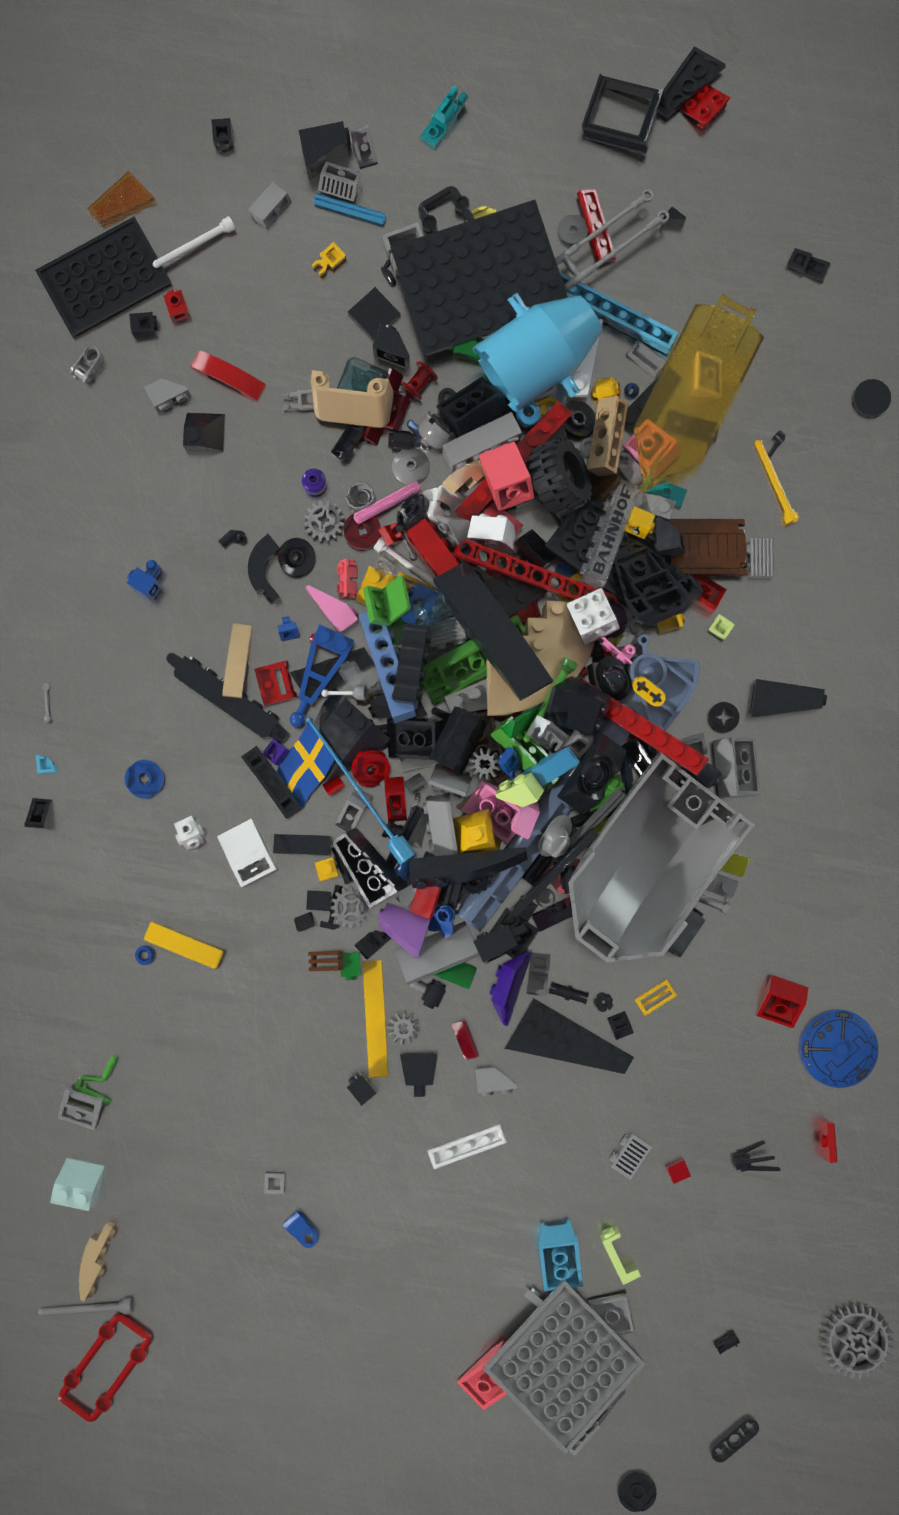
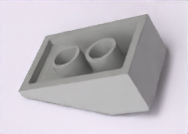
[428,764,472,799]

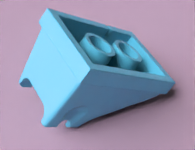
[538,1220,583,1291]

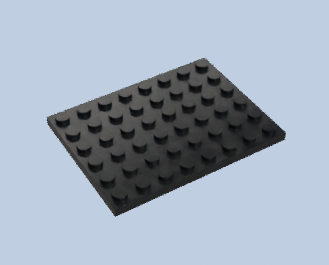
[390,199,568,356]

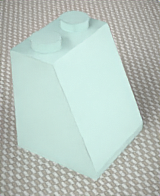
[50,1158,105,1211]

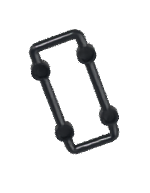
[418,186,475,233]

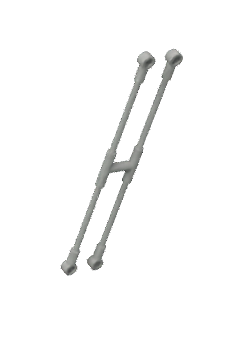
[492,189,669,334]

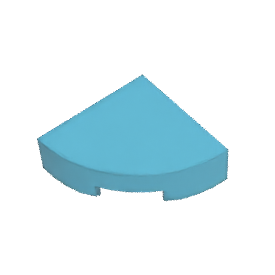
[36,755,58,774]

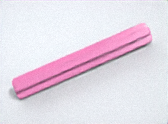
[353,481,421,524]

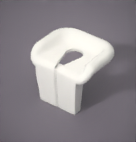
[419,484,465,526]

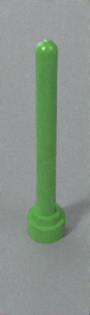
[523,657,578,742]

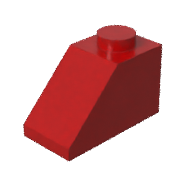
[384,776,407,822]

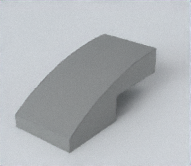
[527,953,550,996]

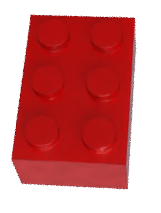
[407,519,460,577]

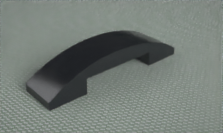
[241,745,302,819]

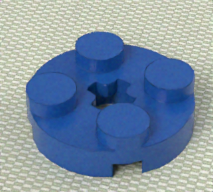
[125,760,164,798]

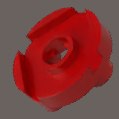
[351,750,391,787]

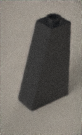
[748,679,827,719]

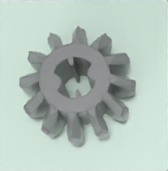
[468,748,501,781]
[387,1012,420,1045]

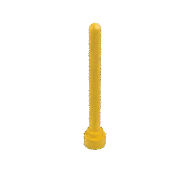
[755,439,800,525]

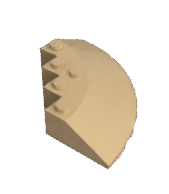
[487,601,596,716]

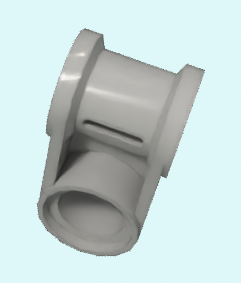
[70,346,104,384]
[617,452,648,489]

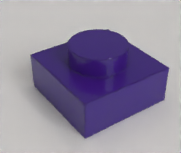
[262,738,289,765]

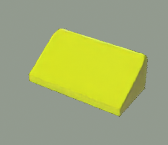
[721,853,750,877]

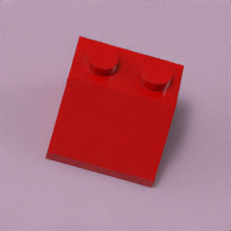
[757,975,809,1028]

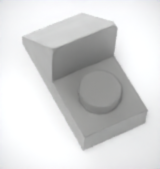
[350,125,378,167]

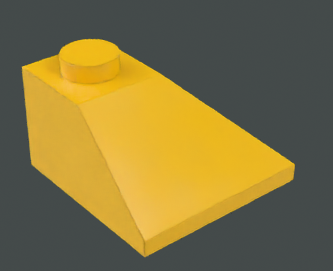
[453,809,496,854]

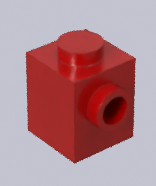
[163,289,190,322]

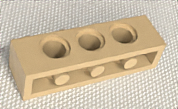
[587,396,628,476]

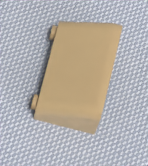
[311,370,394,428]

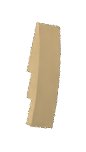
[222,623,252,698]

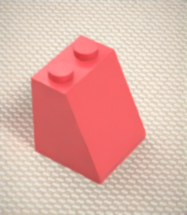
[479,441,534,511]

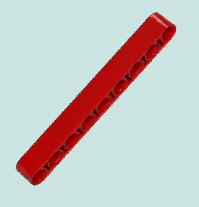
[455,540,619,604]

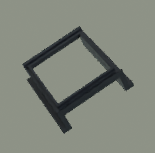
[582,74,666,154]

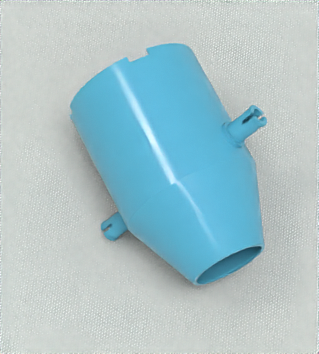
[473,292,603,412]

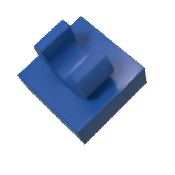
[277,616,300,641]

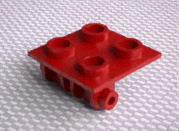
[678,84,731,129]

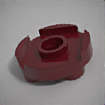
[343,514,381,550]

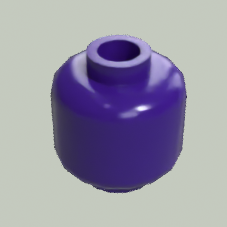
[302,469,327,495]

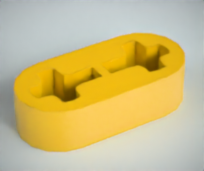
[632,676,666,707]

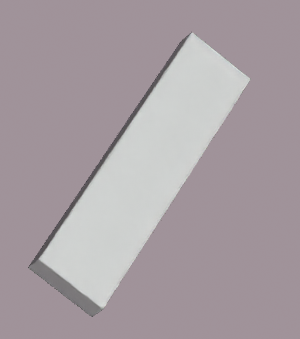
[427,1124,507,1169]

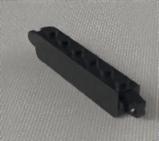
[166,652,289,743]

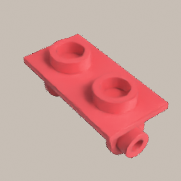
[337,558,357,599]

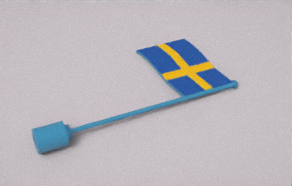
[277,717,416,866]

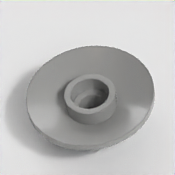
[392,448,430,485]

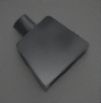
[400,1052,438,1097]

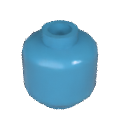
[516,401,541,428]

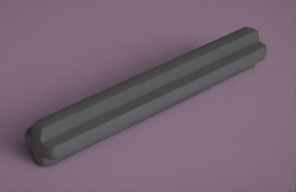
[569,788,626,848]

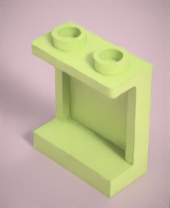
[599,1226,641,1285]

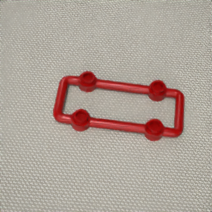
[59,1314,152,1422]

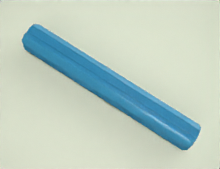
[314,193,386,224]

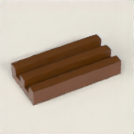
[308,951,343,971]

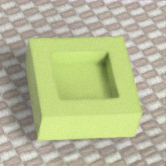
[708,614,735,641]

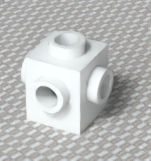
[174,816,205,850]

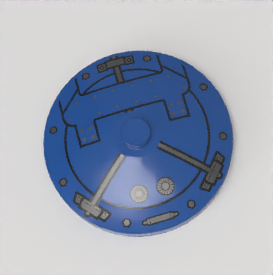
[800,1010,878,1088]

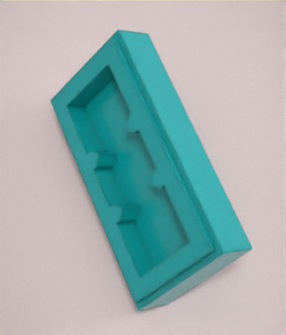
[646,477,687,508]

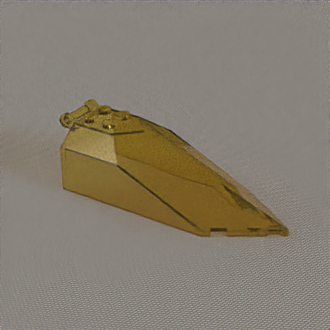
[633,293,764,491]

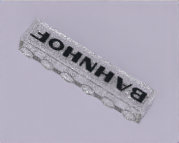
[580,479,640,589]

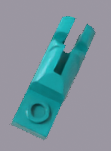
[420,86,468,148]

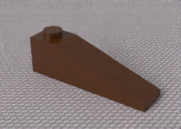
[471,711,510,787]

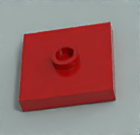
[820,1119,838,1163]

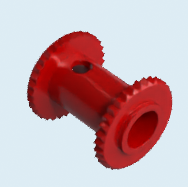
[400,361,438,400]

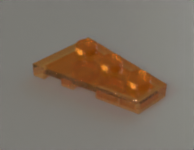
[87,171,155,224]

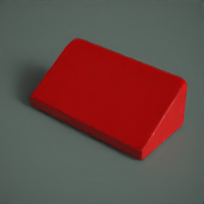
[410,886,442,919]

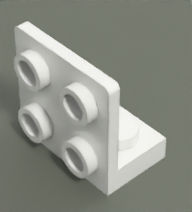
[567,588,620,645]

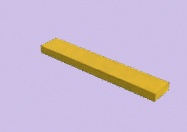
[362,960,389,1078]

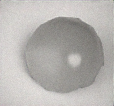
[345,482,375,511]

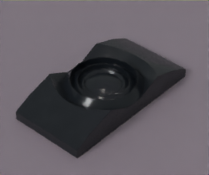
[557,732,627,815]

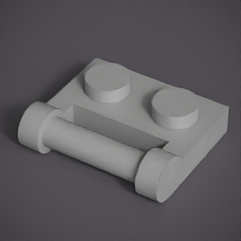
[698,874,739,914]
[58,1086,104,1130]

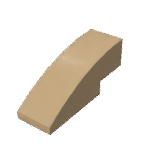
[442,460,484,495]

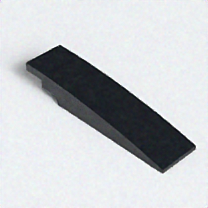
[433,561,553,701]

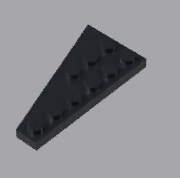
[504,998,634,1074]

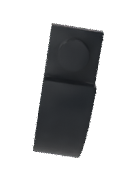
[248,534,281,604]

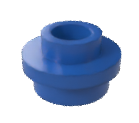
[135,946,155,965]

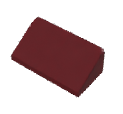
[452,1019,479,1060]

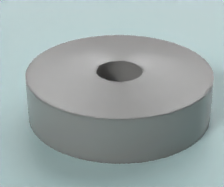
[558,214,588,246]

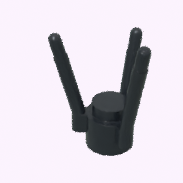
[733,1140,781,1172]

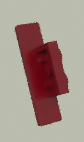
[364,368,411,444]

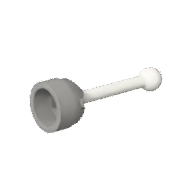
[321,685,368,701]

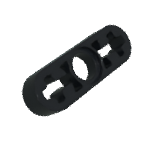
[710,1417,759,1463]

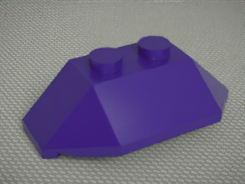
[490,950,533,1026]

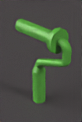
[75,1055,119,1106]

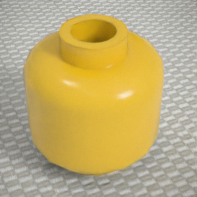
[592,377,621,401]

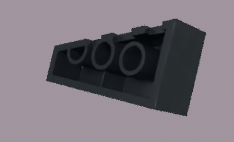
[331,828,408,909]

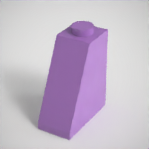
[377,903,430,958]

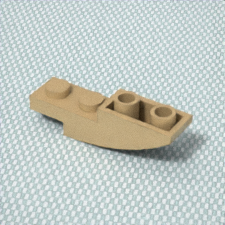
[79,1221,116,1302]

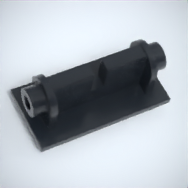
[331,424,365,462]

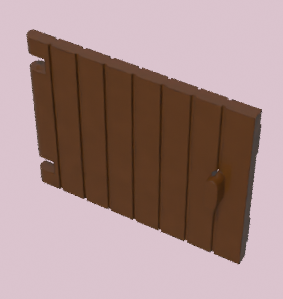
[669,519,748,576]

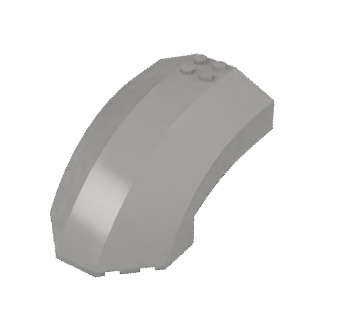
[568,752,755,963]

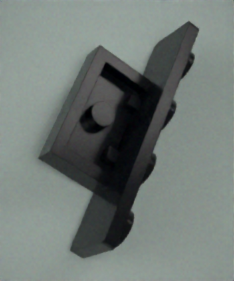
[532,897,573,932]

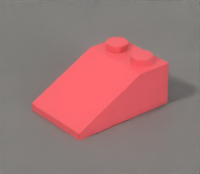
[457,1341,507,1411]

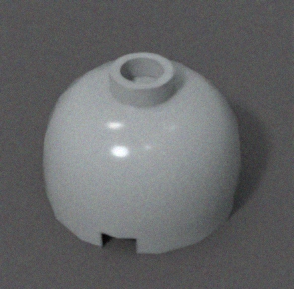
[418,411,456,449]

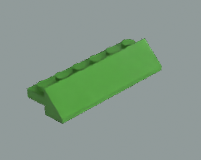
[421,615,524,705]

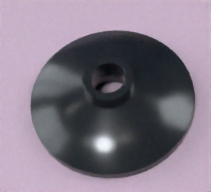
[563,400,596,437]
[278,538,315,576]

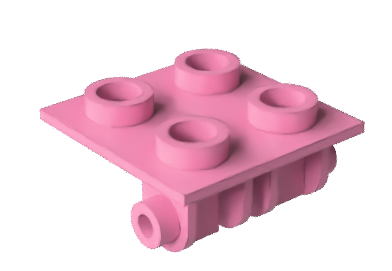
[597,637,636,665]

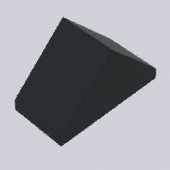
[24,798,52,829]

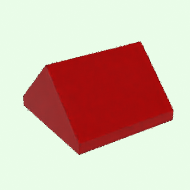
[692,575,727,615]

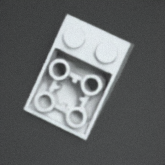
[217,819,278,888]

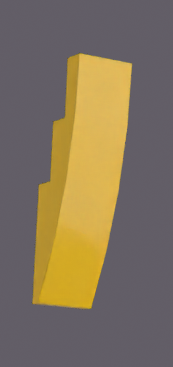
[143,922,224,969]

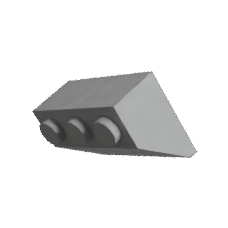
[713,738,760,798]
[423,794,458,856]

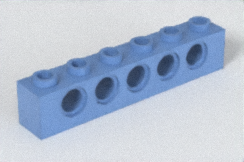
[359,612,418,723]

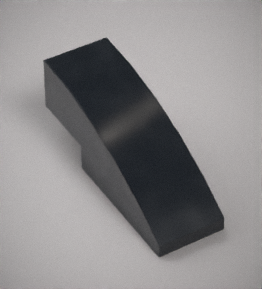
[273,834,331,856]

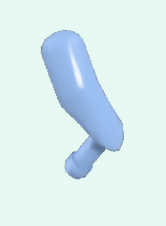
[407,419,422,443]

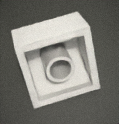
[467,514,517,553]

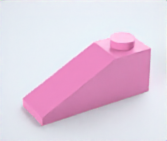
[306,585,359,634]

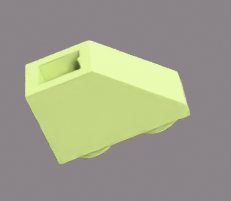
[495,772,544,807]

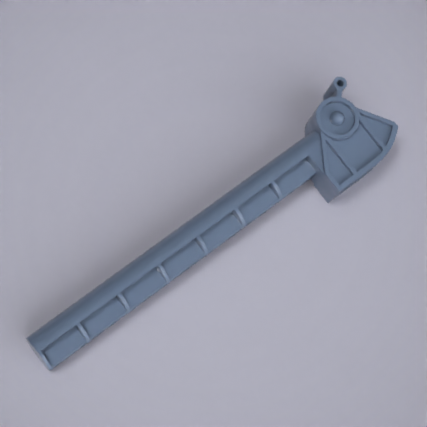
[456,634,700,932]

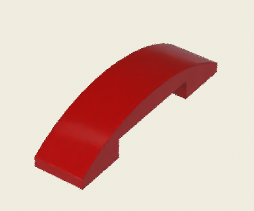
[190,350,266,401]

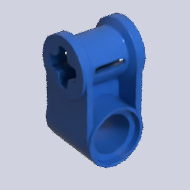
[283,1210,319,1248]

